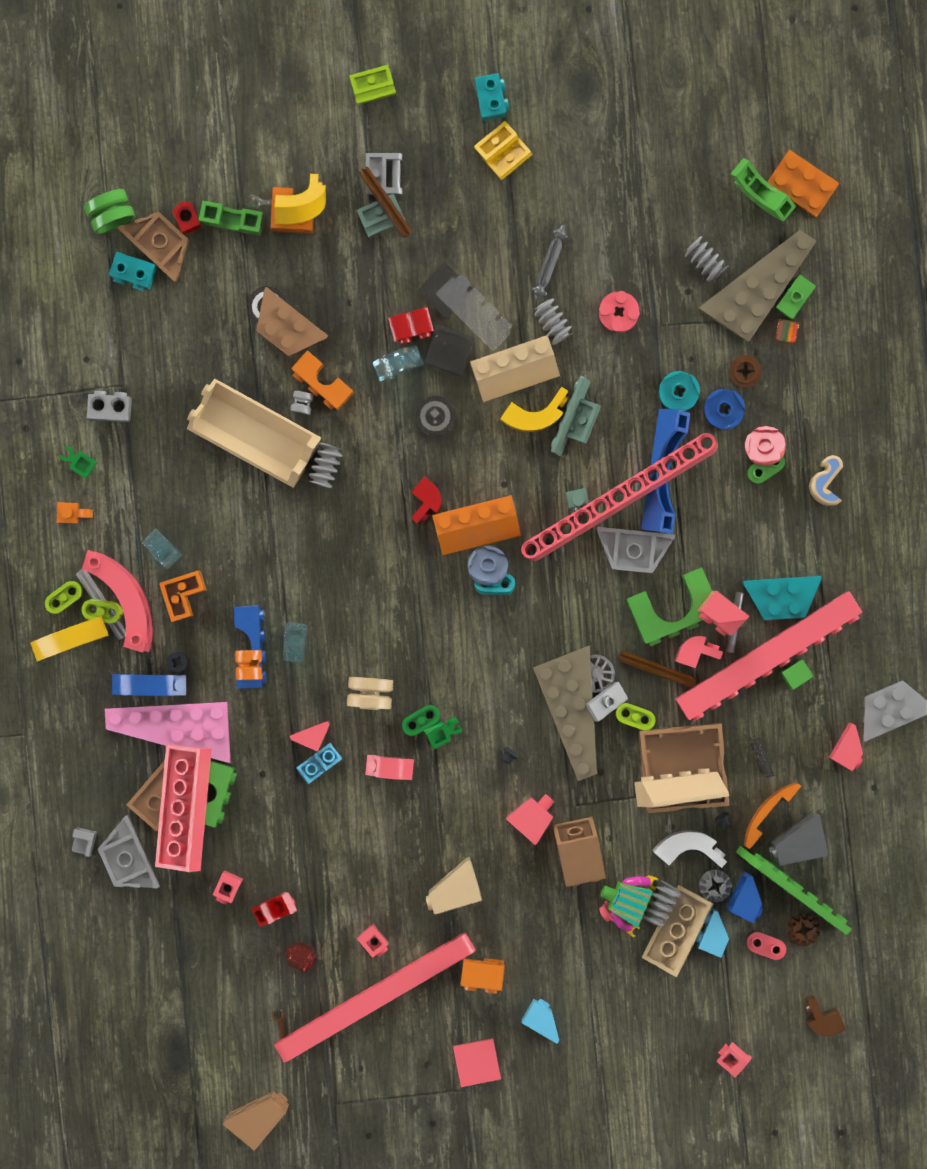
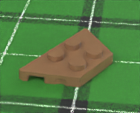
[117,211,189,282]
[256,287,328,356]

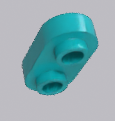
[474,574,515,595]

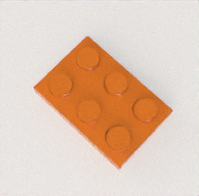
[768,150,840,218]

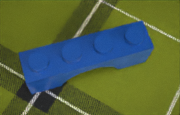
[234,606,266,689]

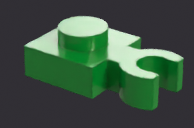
[59,446,98,479]
[424,717,463,750]

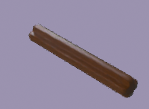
[359,167,412,238]
[618,651,696,688]

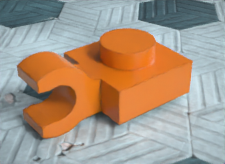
[57,502,93,524]

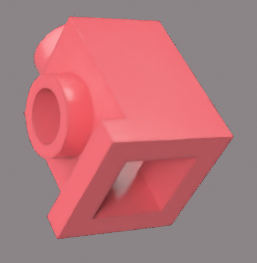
[213,871,243,904]
[357,923,389,958]
[717,1042,752,1078]

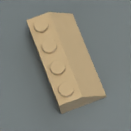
[470,335,560,403]
[634,768,729,807]

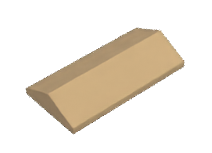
[642,885,714,977]

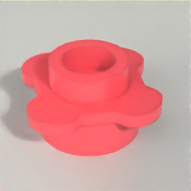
[599,901,614,922]

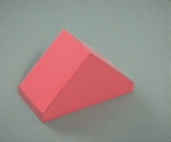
[290,721,330,752]

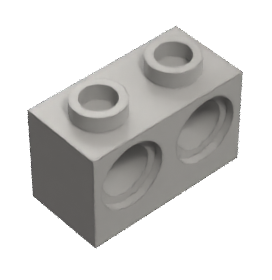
[87,391,132,423]

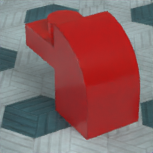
[411,477,441,524]
[251,892,297,927]

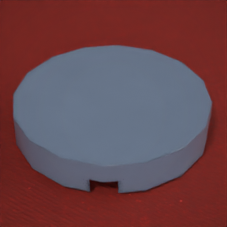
[468,546,508,586]

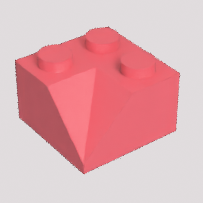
[697,591,749,636]

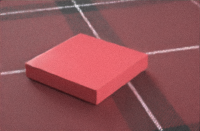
[453,1038,501,1087]

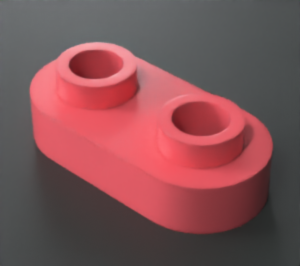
[746,931,786,960]

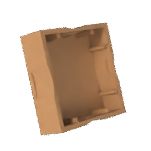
[638,723,729,813]

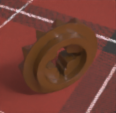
[729,355,762,388]
[787,913,820,946]

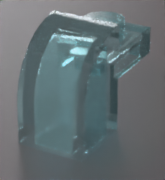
[373,346,424,381]
[141,528,182,570]
[282,622,308,663]

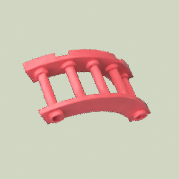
[82,550,153,653]

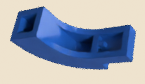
[112,674,186,696]

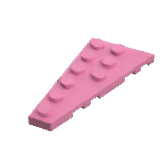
[105,702,231,763]

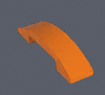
[744,782,801,849]

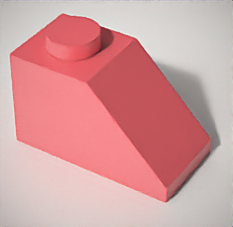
[828,723,863,771]

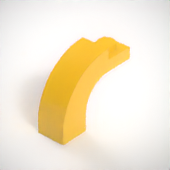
[275,174,326,224]
[500,387,569,432]

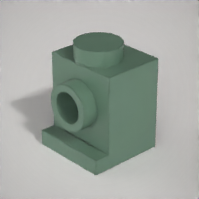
[565,488,589,513]

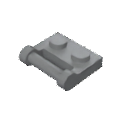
[366,153,402,196]

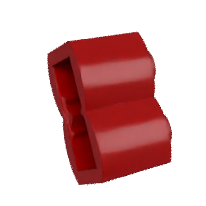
[388,307,434,345]

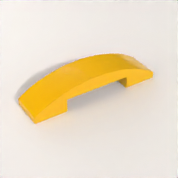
[31,616,108,662]

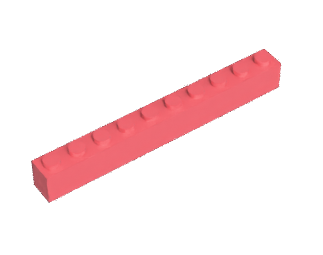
[675,591,862,721]

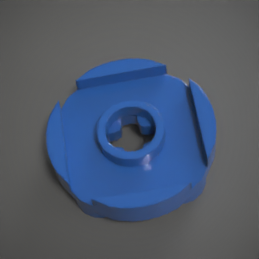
[704,389,745,430]

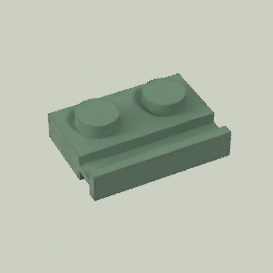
[357,194,406,238]

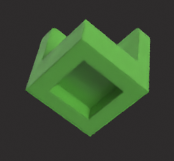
[779,659,813,690]

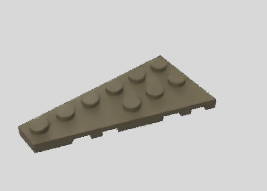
[698,230,816,342]
[533,645,598,781]

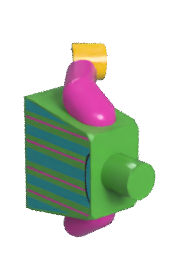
[600,875,658,937]

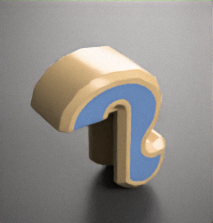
[809,455,843,506]

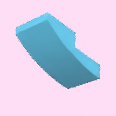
[296,743,342,784]

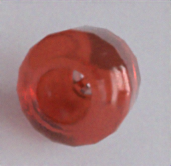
[285,942,317,972]

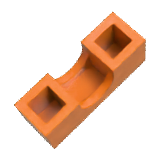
[291,350,354,410]

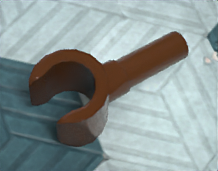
[272,1009,286,1038]

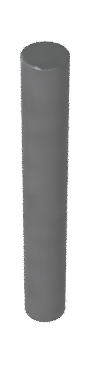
[726,592,744,653]

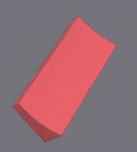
[155,744,212,872]

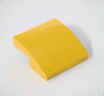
[474,121,532,180]

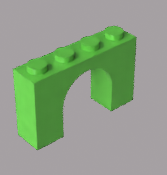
[625,567,712,646]

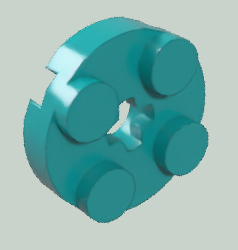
[659,371,700,411]

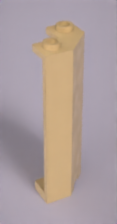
[187,379,321,488]

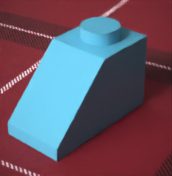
[521,999,559,1044]

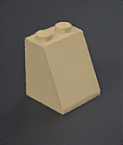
[426,857,482,915]

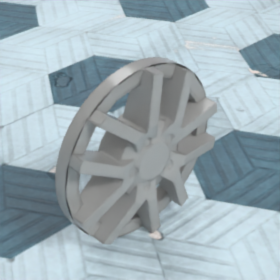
[590,655,615,693]

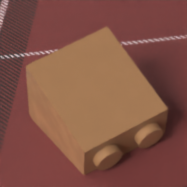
[553,817,606,887]
[223,1091,289,1151]

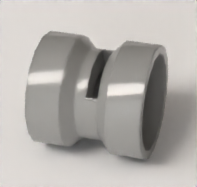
[290,391,314,415]

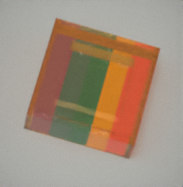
[775,319,799,343]

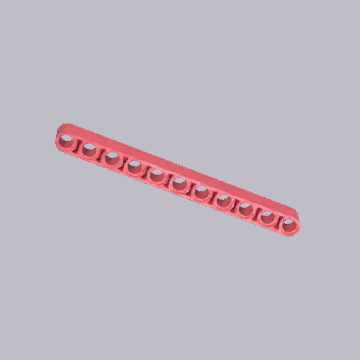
[522,433,718,561]
[274,932,476,1063]

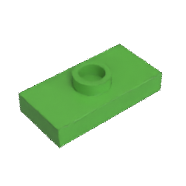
[776,275,816,320]

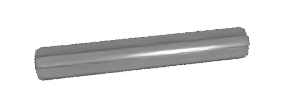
[76,569,126,640]

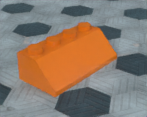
[432,495,521,555]

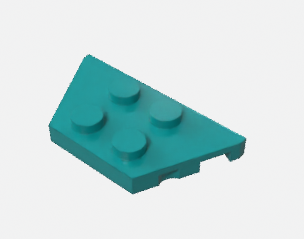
[742,576,821,620]

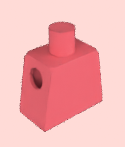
[506,794,554,845]

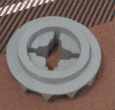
[699,869,732,902]

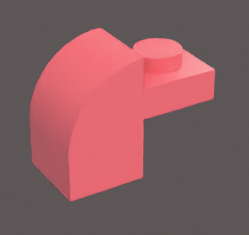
[675,636,723,668]
[365,755,414,780]

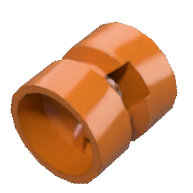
[235,650,262,680]

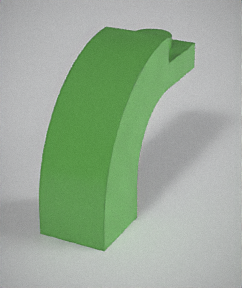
[731,158,796,222]

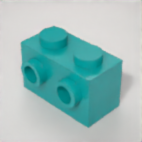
[475,73,509,122]
[109,252,158,292]

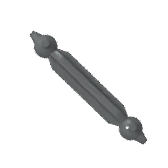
[532,224,568,301]

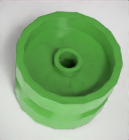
[83,189,136,234]

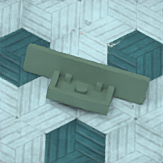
[551,376,601,456]

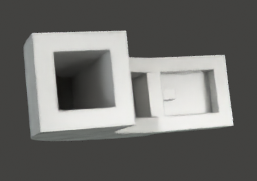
[652,830,727,868]

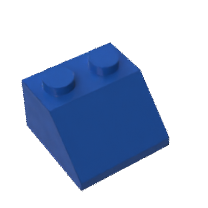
[726,871,763,923]

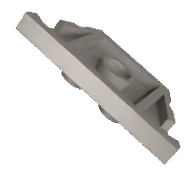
[597,527,675,573]
[862,681,927,742]
[98,815,160,888]

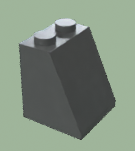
[768,812,828,866]

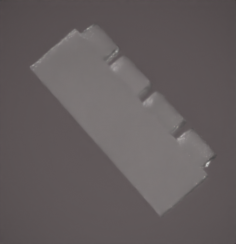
[436,274,513,351]

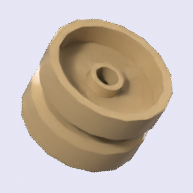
[347,677,393,710]

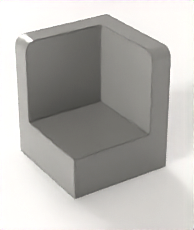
[72,827,97,857]

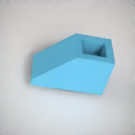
[695,908,729,958]

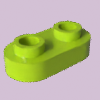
[45,581,83,614]
[82,599,123,623]
[615,703,655,730]

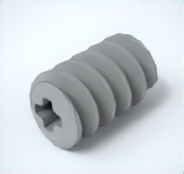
[685,236,729,282]
[534,298,573,345]
[309,443,343,488]
[642,880,681,926]

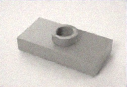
[585,682,628,722]

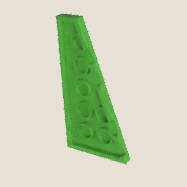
[736,846,851,935]

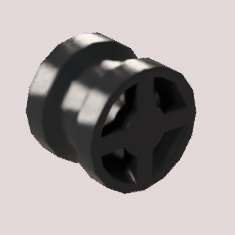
[167,652,189,672]

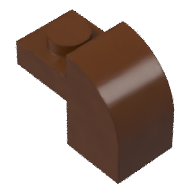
[804,995,846,1036]

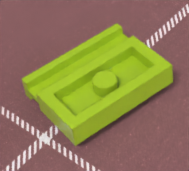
[349,65,396,105]

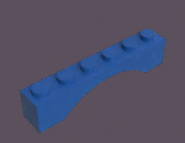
[641,409,691,534]

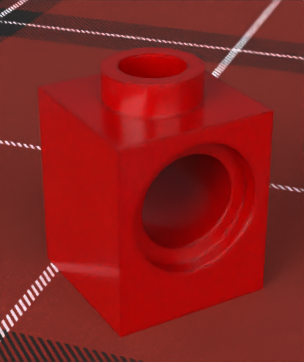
[172,201,202,235]

